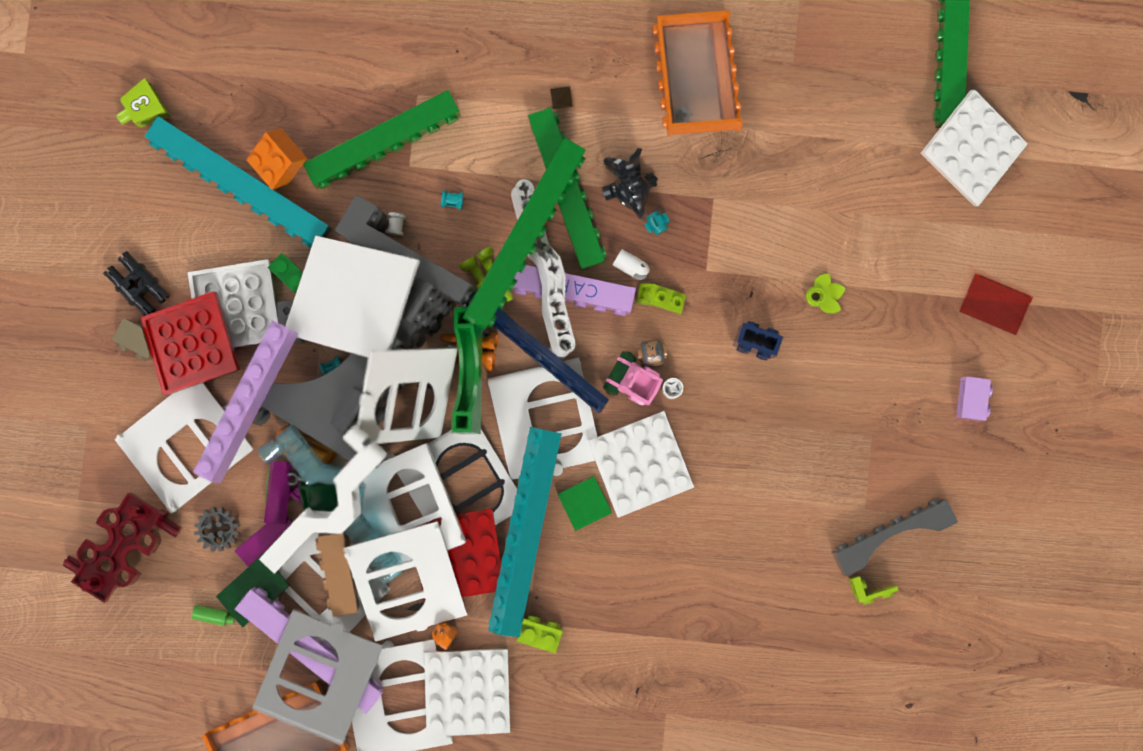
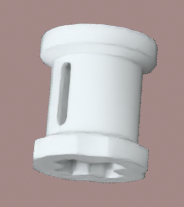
[385,212,406,236]

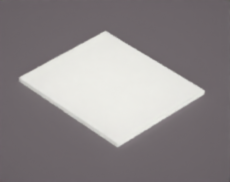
[285,236,419,358]

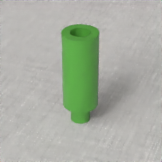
[192,605,235,626]

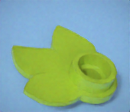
[806,273,846,314]

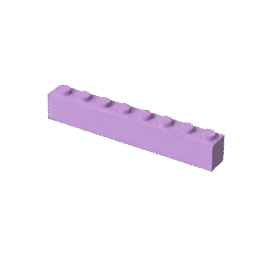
[193,320,299,484]
[235,587,384,714]

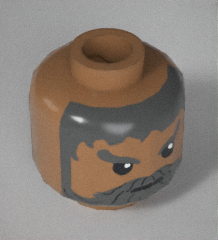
[637,339,667,367]

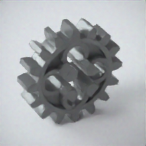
[194,507,241,552]

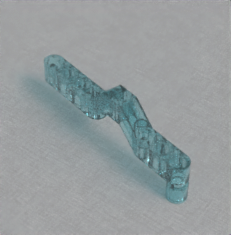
[257,425,404,584]

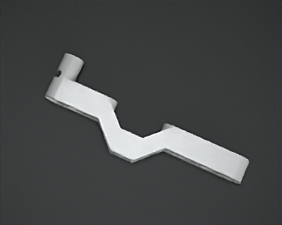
[511,179,575,360]
[259,424,388,574]

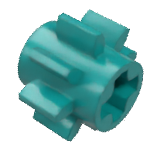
[644,210,670,236]

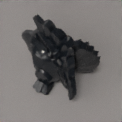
[602,148,658,219]

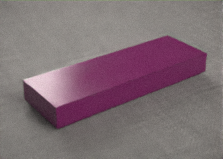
[264,461,293,525]
[235,515,293,567]

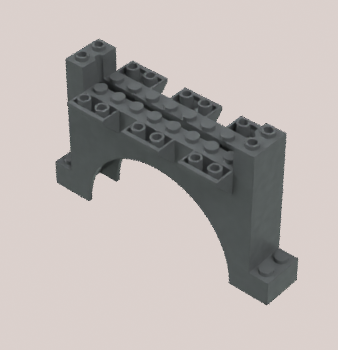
[252,195,477,468]

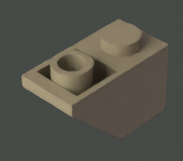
[112,318,152,361]

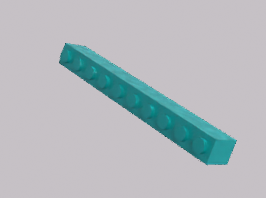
[144,116,332,248]
[488,427,562,637]

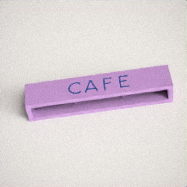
[513,265,636,317]

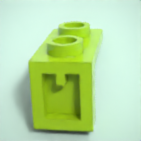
[636,283,686,314]
[848,575,899,605]

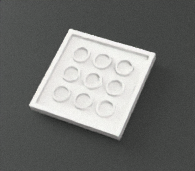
[920,90,1028,206]
[187,259,278,348]
[588,411,694,517]
[424,648,510,737]

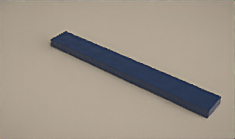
[493,308,609,414]

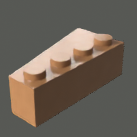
[315,528,360,617]

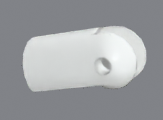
[613,249,650,280]

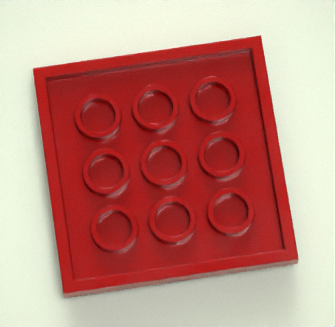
[140,291,240,396]
[414,508,502,602]

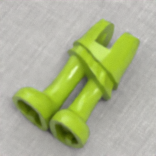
[459,246,513,302]

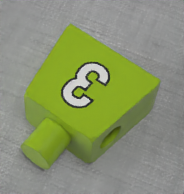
[116,78,170,127]

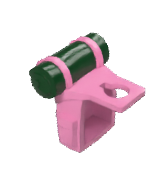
[603,351,663,406]

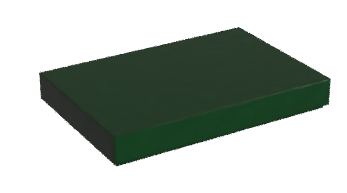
[216,555,291,628]

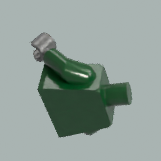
[287,471,338,512]

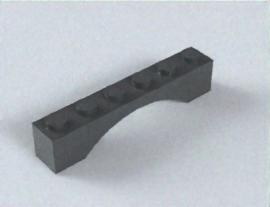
[832,498,958,576]

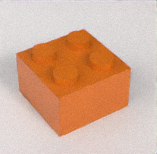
[246,128,307,190]

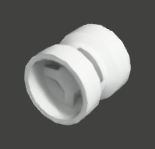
[662,378,683,399]

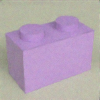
[956,376,993,421]

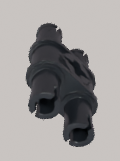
[103,251,170,316]

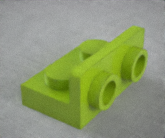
[517,615,563,654]

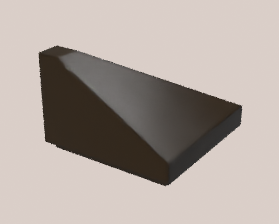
[550,86,573,109]

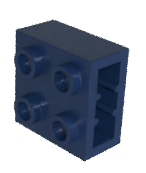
[732,321,783,361]

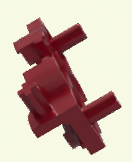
[62,492,182,603]

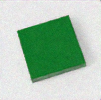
[557,476,612,531]

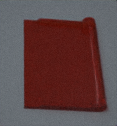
[959,273,1033,335]

